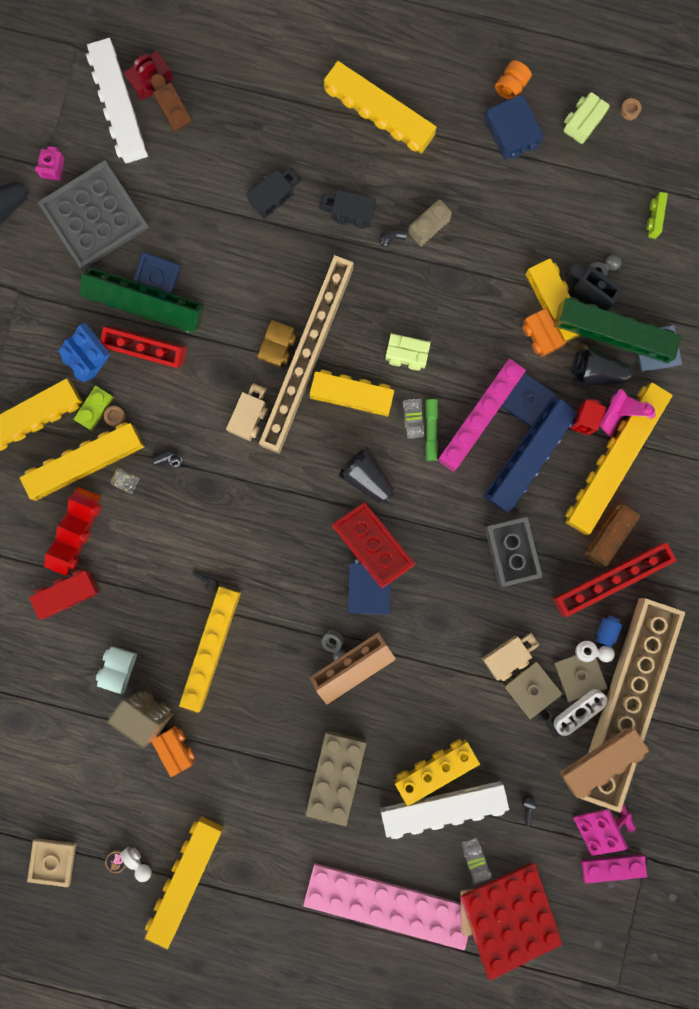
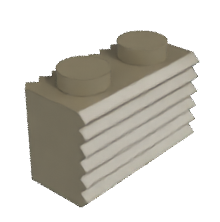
[408,199,451,246]

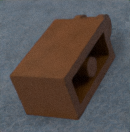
[152,74,192,133]

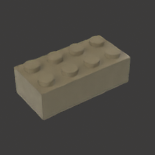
[108,691,174,748]
[306,730,366,826]

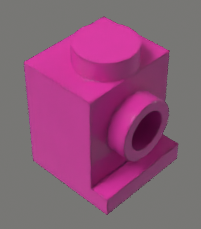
[35,146,65,181]

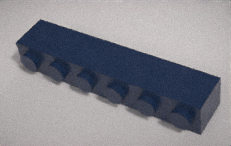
[483,398,578,513]

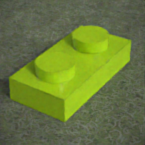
[647,192,668,239]
[74,386,114,431]

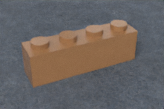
[309,632,396,705]
[559,727,649,798]

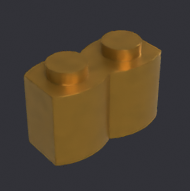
[257,320,297,368]

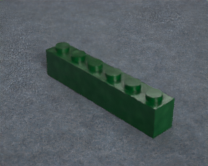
[79,267,204,333]
[554,298,681,364]

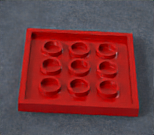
[460,862,562,980]

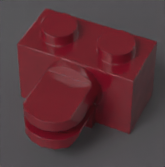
[124,51,173,101]

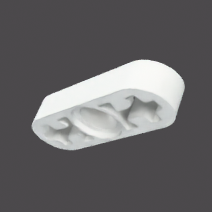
[553,689,608,736]

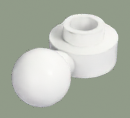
[575,641,615,662]
[120,847,151,882]

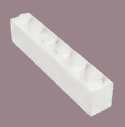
[86,38,148,163]
[381,781,509,839]

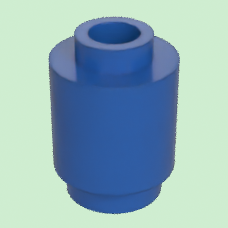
[596,615,623,647]

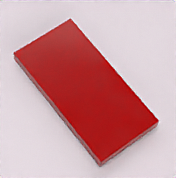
[332,502,415,589]

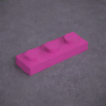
[581,854,647,883]

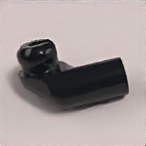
[379,228,408,247]
[152,450,182,468]

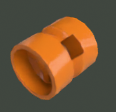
[495,61,532,100]

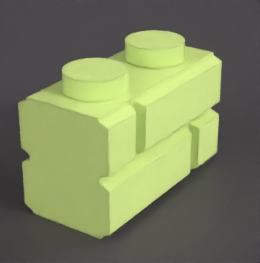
[564,92,609,144]
[385,333,431,370]

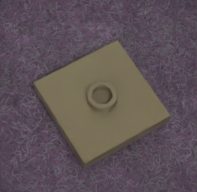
[554,650,607,702]
[504,661,562,720]

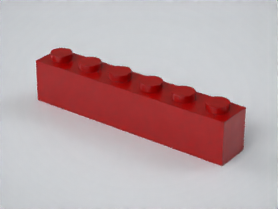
[552,542,677,617]

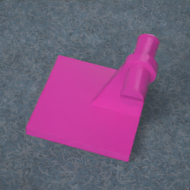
[599,389,656,438]
[573,803,636,856]

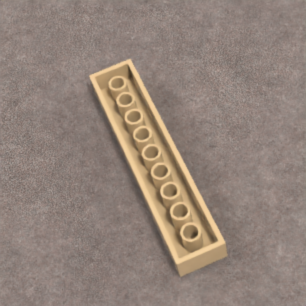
[580,598,685,812]

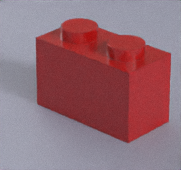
[569,399,606,436]

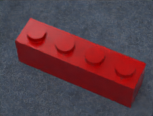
[100,325,188,368]

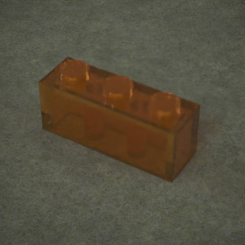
[584,504,641,567]

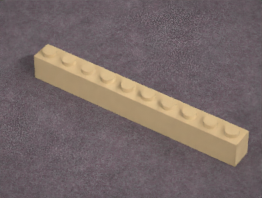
[259,255,353,454]

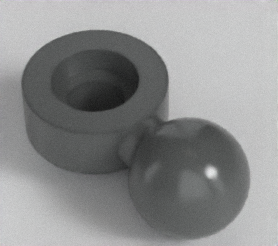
[588,254,622,276]
[322,630,347,661]

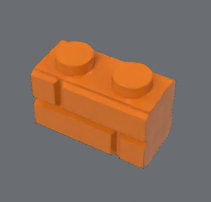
[522,308,566,358]
[151,726,196,777]

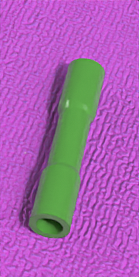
[426,399,438,461]

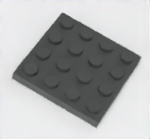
[38,160,149,270]

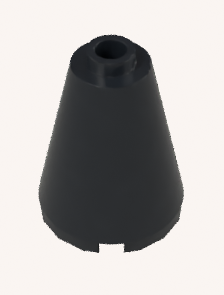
[0,181,29,225]
[571,345,631,386]
[338,447,393,503]

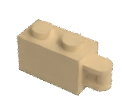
[226,383,268,441]
[482,632,540,681]

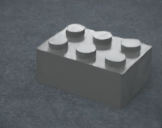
[484,517,543,587]

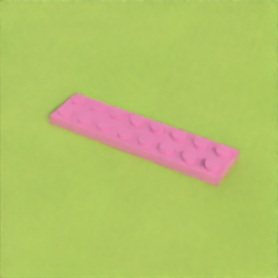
[303,863,468,950]

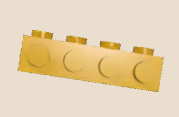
[394,739,480,806]

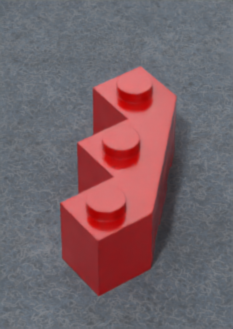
[44,487,102,576]

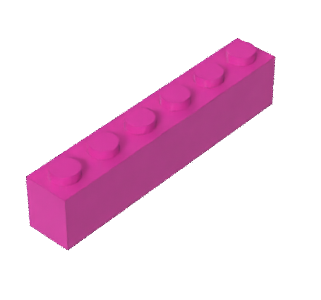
[437,358,526,472]

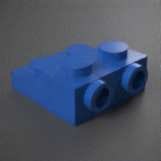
[58,323,110,382]

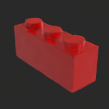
[29,569,100,620]

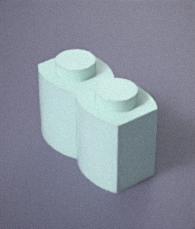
[96,646,137,694]

